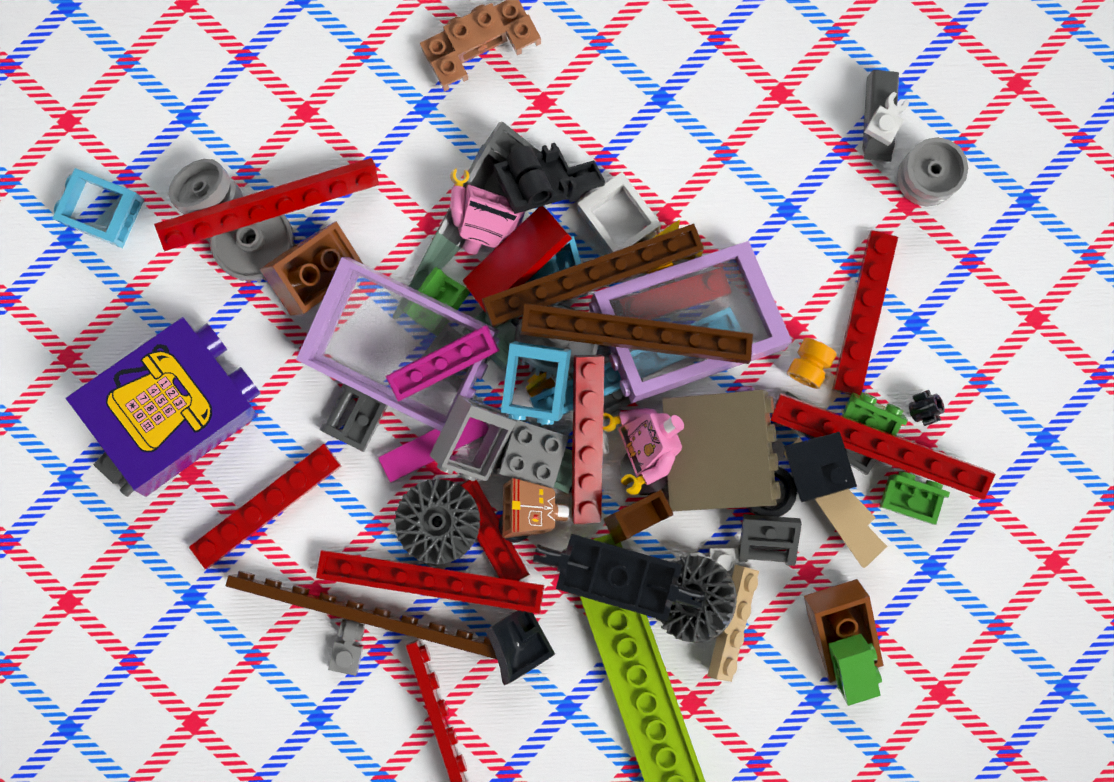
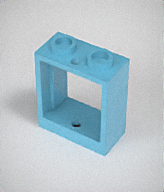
[52,168,145,249]
[501,341,571,425]

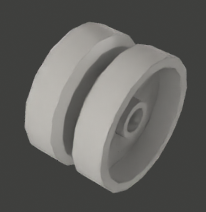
[897,137,969,207]
[168,159,243,214]

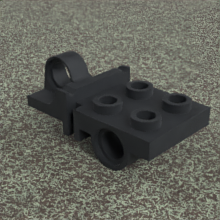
[494,142,605,214]

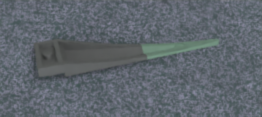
[393,122,540,319]

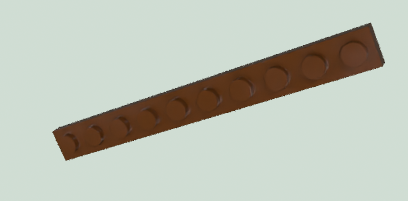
[225,571,497,659]

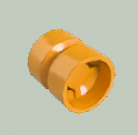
[786,338,837,389]

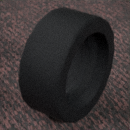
[747,466,797,517]

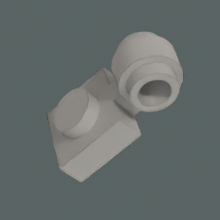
[328,620,365,676]

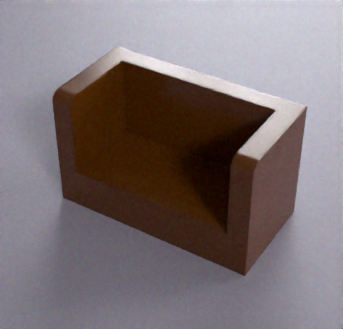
[603,490,674,544]

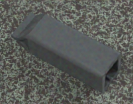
[862,70,899,162]

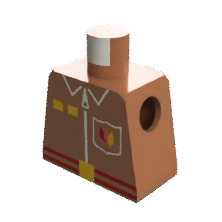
[503,478,569,538]

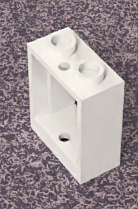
[577,172,662,253]

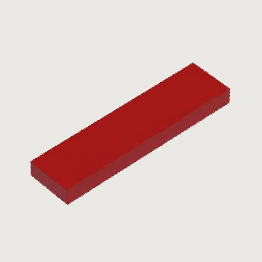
[460,479,530,581]

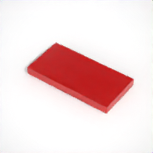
[462,206,572,312]

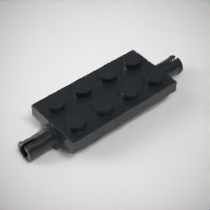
[533,533,705,621]

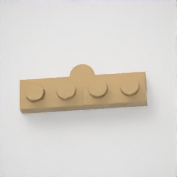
[707,565,759,682]

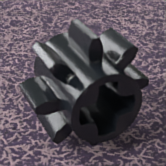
[909,390,945,426]

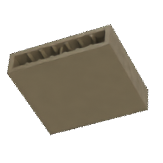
[662,390,781,512]

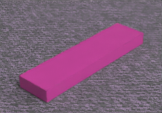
[385,325,500,402]
[378,417,489,483]

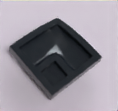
[784,431,857,503]
[485,610,555,686]

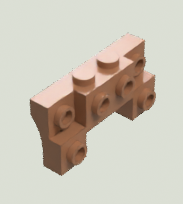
[420,0,541,92]

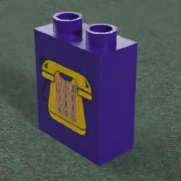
[65,317,261,497]

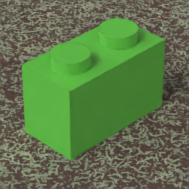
[828,634,882,706]

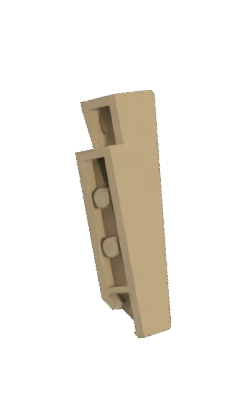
[784,438,888,568]

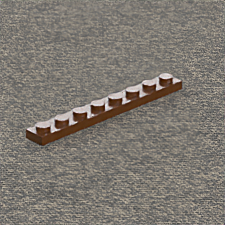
[482,223,704,327]
[520,304,753,364]

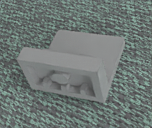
[494,420,568,488]

